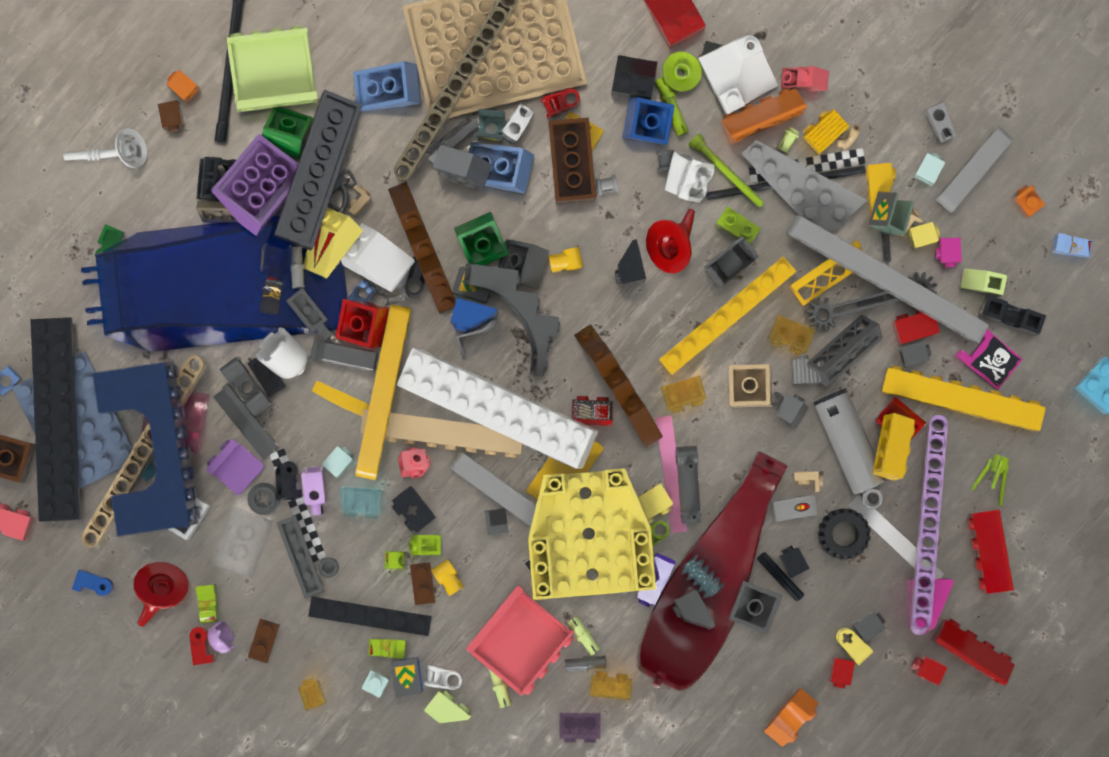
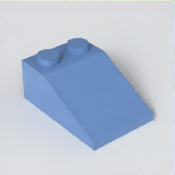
[353,61,421,112]
[469,142,534,193]

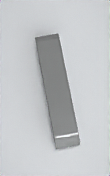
[936,126,1014,213]

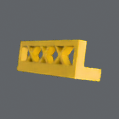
[789,239,863,306]

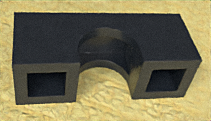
[978,295,1046,336]

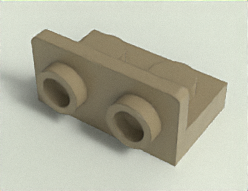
[196,201,239,223]

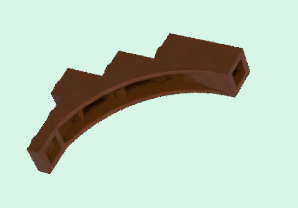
[388,182,456,313]
[574,324,663,448]

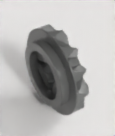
[247,483,280,515]

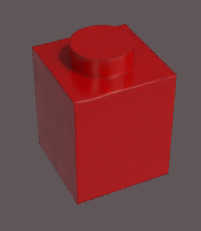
[829,657,855,689]

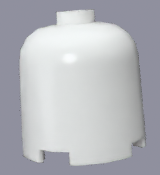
[256,328,308,379]

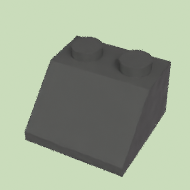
[497,239,549,289]
[729,581,782,634]

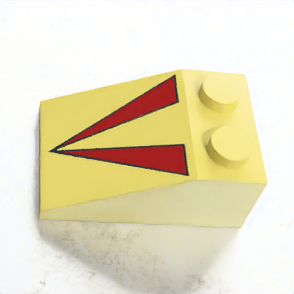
[303,208,363,278]

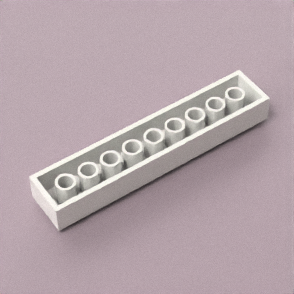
[397,348,598,469]

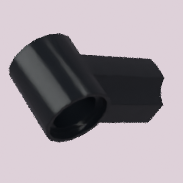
[405,257,425,298]

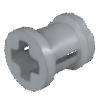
[596,174,619,196]

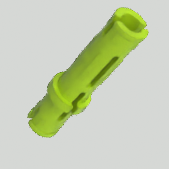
[655,77,689,137]

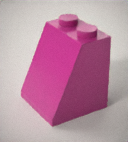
[907,578,953,633]

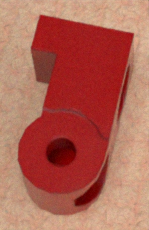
[189,627,216,665]

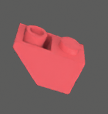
[781,66,829,92]
[0,503,34,541]

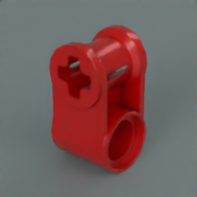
[541,89,581,118]

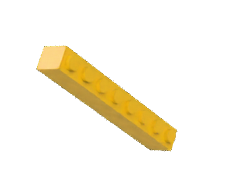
[658,256,796,376]
[880,365,1046,431]

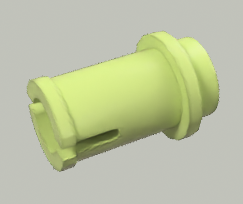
[776,127,799,154]

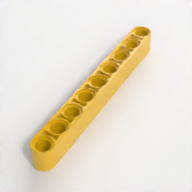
[356,304,411,480]

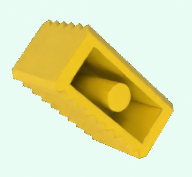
[803,109,850,155]

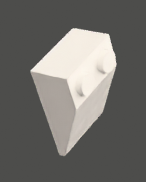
[341,223,415,292]

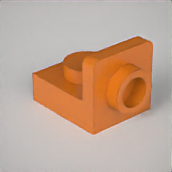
[1014,185,1045,218]

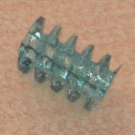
[681,554,725,599]

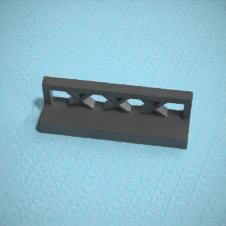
[807,315,883,387]
[213,384,280,460]

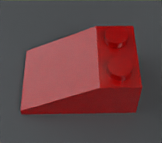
[644,0,706,48]

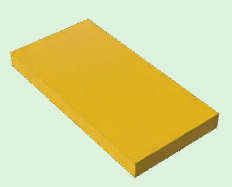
[526,441,604,500]

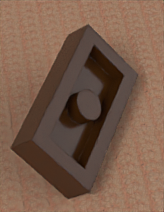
[410,562,435,605]
[248,618,280,663]

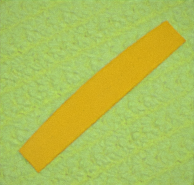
[312,380,370,416]

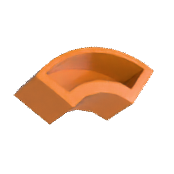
[764,688,819,747]

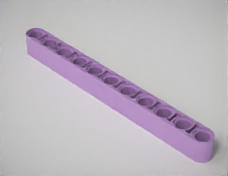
[910,415,948,635]

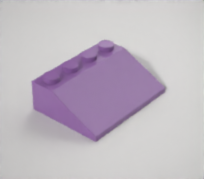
[211,134,298,236]

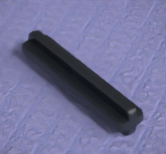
[757,552,804,602]

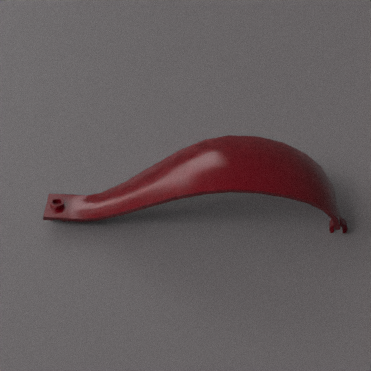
[637,451,788,691]

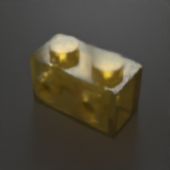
[768,314,816,355]
[660,375,707,413]
[589,671,632,700]

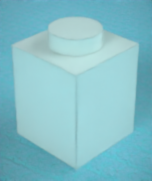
[914,153,945,186]
[322,446,354,478]
[362,669,390,698]

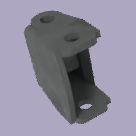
[704,236,759,288]

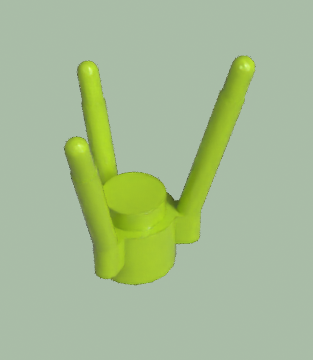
[971,454,1010,506]

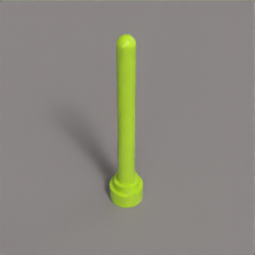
[688,133,764,207]

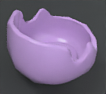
[207,620,234,653]

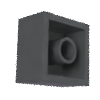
[432,145,492,189]

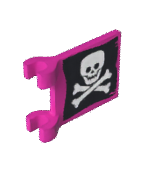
[955,329,1023,390]

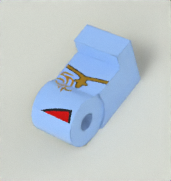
[1052,233,1093,257]

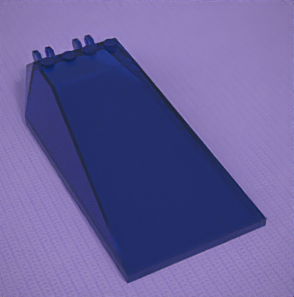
[81,209,348,353]

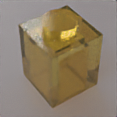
[298,678,327,711]

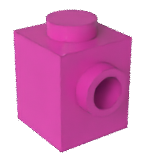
[935,238,962,268]

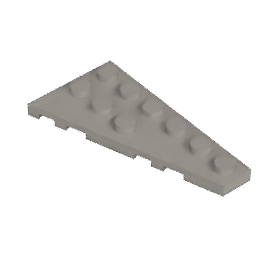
[741,140,868,234]

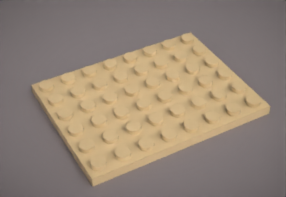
[403,0,587,123]

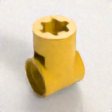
[548,247,584,273]
[431,559,465,596]

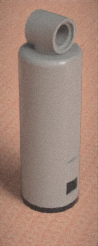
[813,388,886,509]

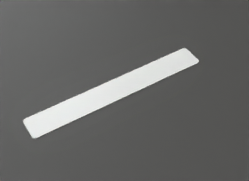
[849,494,944,579]

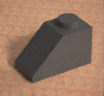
[672,590,716,630]

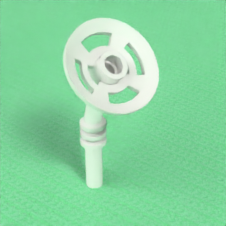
[63,128,147,168]

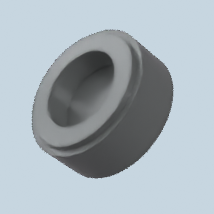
[318,557,339,578]

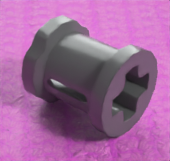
[656,150,674,172]

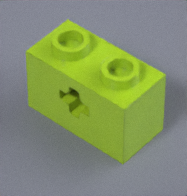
[715,206,761,244]

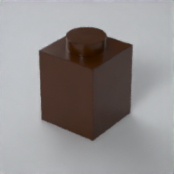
[158,100,185,132]

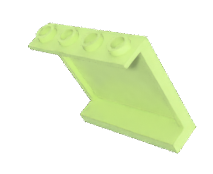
[226,26,318,112]

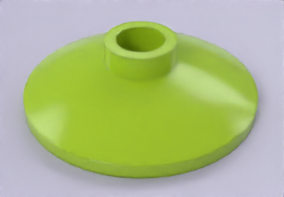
[662,52,702,91]

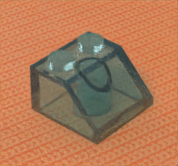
[340,487,384,518]

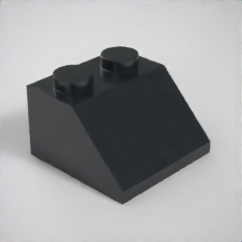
[611,55,657,100]
[614,239,646,288]

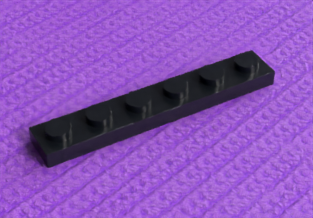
[308,596,432,636]

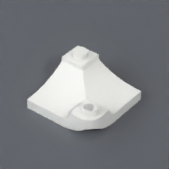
[698,35,778,114]

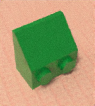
[262,107,313,158]
[454,212,509,266]

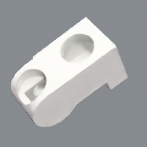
[498,103,534,144]

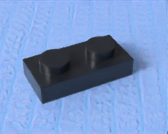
[247,358,286,398]

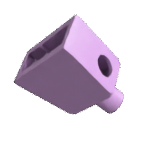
[301,466,327,515]

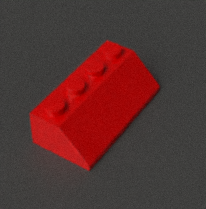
[967,509,1014,594]
[930,618,1015,686]

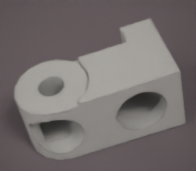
[924,102,956,143]

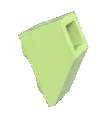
[960,269,1007,297]
[424,690,471,723]

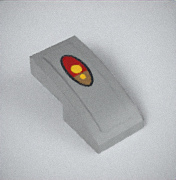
[771,495,818,522]

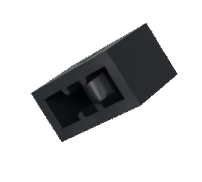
[391,486,437,533]

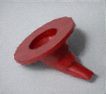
[646,208,695,274]
[133,562,188,627]

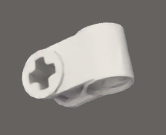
[423,665,464,690]

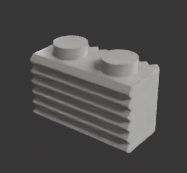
[792,355,835,385]

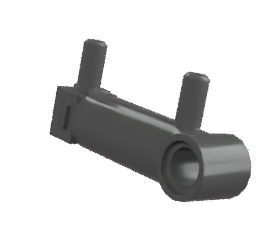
[675,446,701,524]

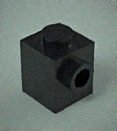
[779,545,810,578]

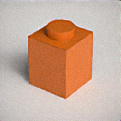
[166,69,200,103]

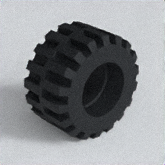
[818,509,871,560]

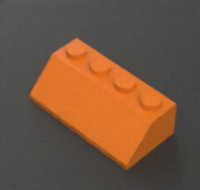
[721,88,807,145]

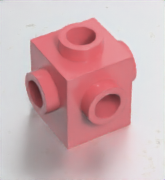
[398,447,430,478]

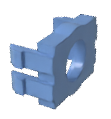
[349,279,377,302]
[0,366,21,396]

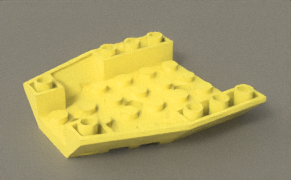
[528,468,656,600]

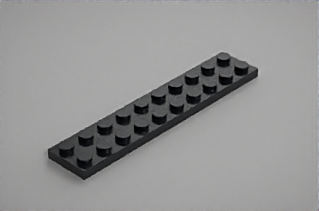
[30,317,81,522]

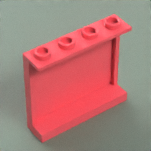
[465,586,574,696]

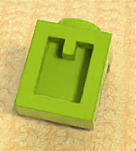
[408,535,441,555]

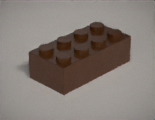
[548,117,596,203]
[0,434,36,483]

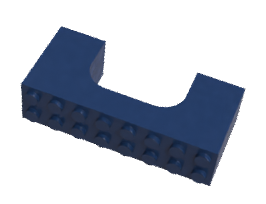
[92,362,200,537]

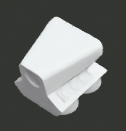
[664,151,715,203]

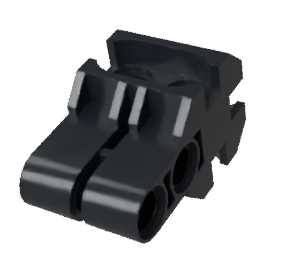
[196,157,236,202]

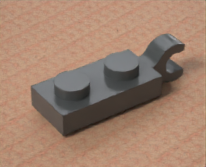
[286,288,332,340]

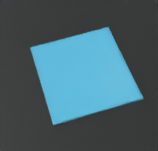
[136,462,156,482]

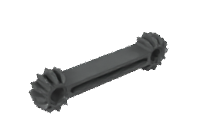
[805,272,937,332]

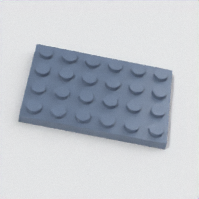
[12,351,133,489]

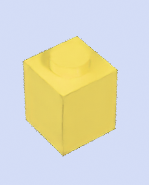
[907,222,940,250]

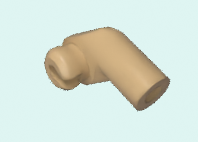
[837,124,861,150]

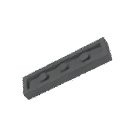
[276,515,324,598]

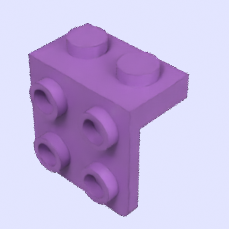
[206,439,264,495]

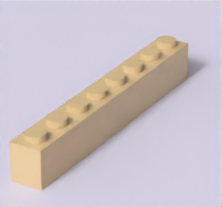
[360,409,523,458]

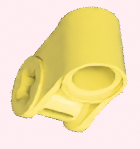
[836,628,873,666]

